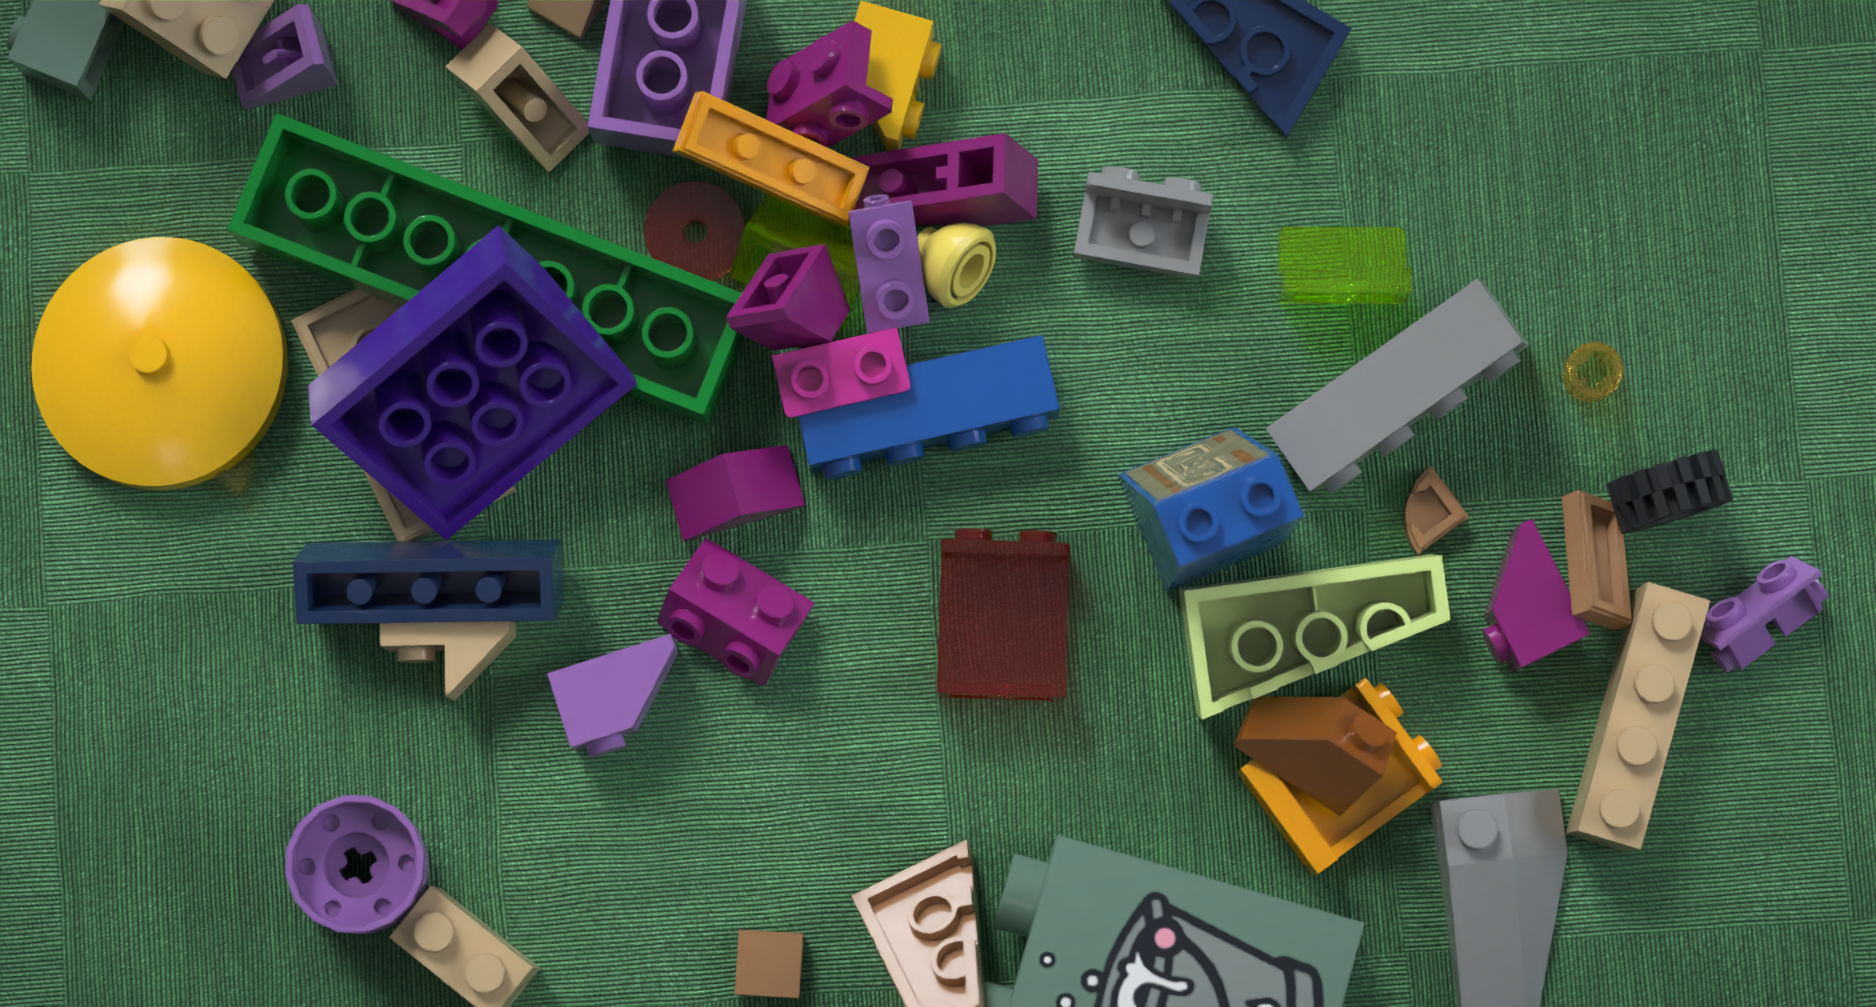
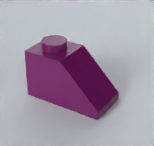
[726,244,851,351]
[1482,518,1591,673]

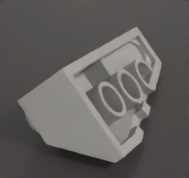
[1430,789,1568,1007]

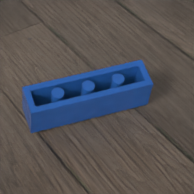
[798,335,1060,480]

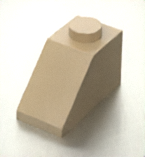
[445,23,590,172]

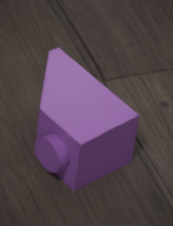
[547,634,679,758]

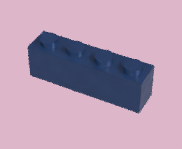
[293,539,564,624]

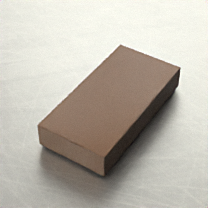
[1562,490,1632,630]

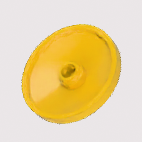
[31,237,288,490]

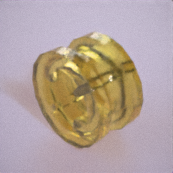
[1562,341,1624,403]

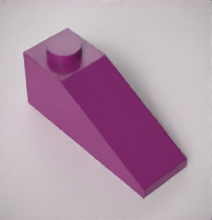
[849,133,1038,227]

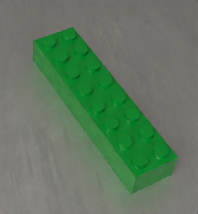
[227,113,744,426]

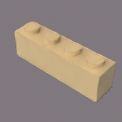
[1566,582,1711,853]

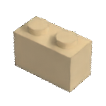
[389,886,540,1007]

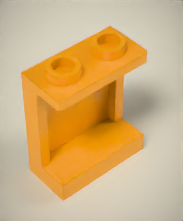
[1236,678,1443,876]

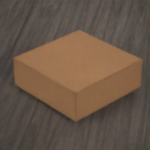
[734,930,804,998]

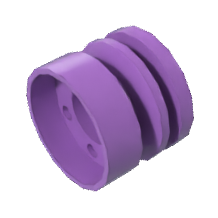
[285,795,429,934]

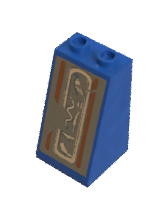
[1117,427,1304,593]

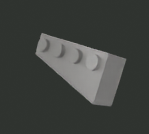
[1265,279,1529,494]

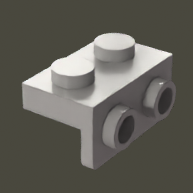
[1073,166,1214,280]

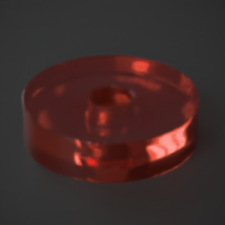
[644,181,746,282]

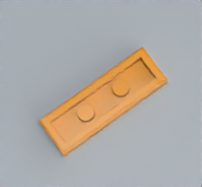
[672,91,870,227]

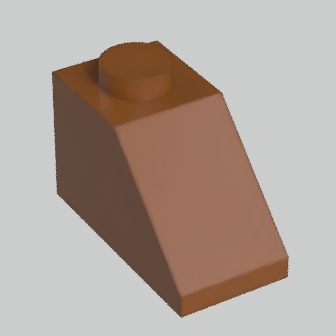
[1234,696,1397,816]

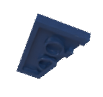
[1164,0,1352,139]

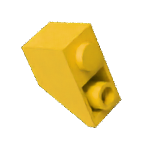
[854,0,942,151]

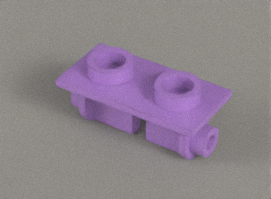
[848,194,930,334]
[1700,556,1829,673]

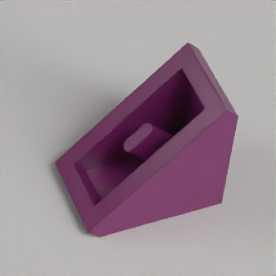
[666,445,806,542]

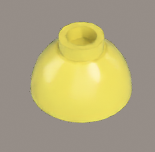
[917,223,996,308]

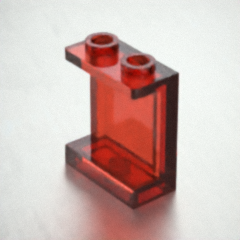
[936,528,1070,702]

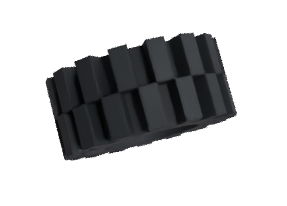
[1606,450,1734,534]

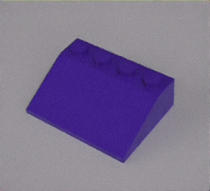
[308,225,637,540]

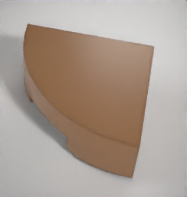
[1403,466,1469,556]

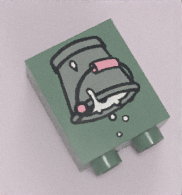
[983,835,1364,1007]

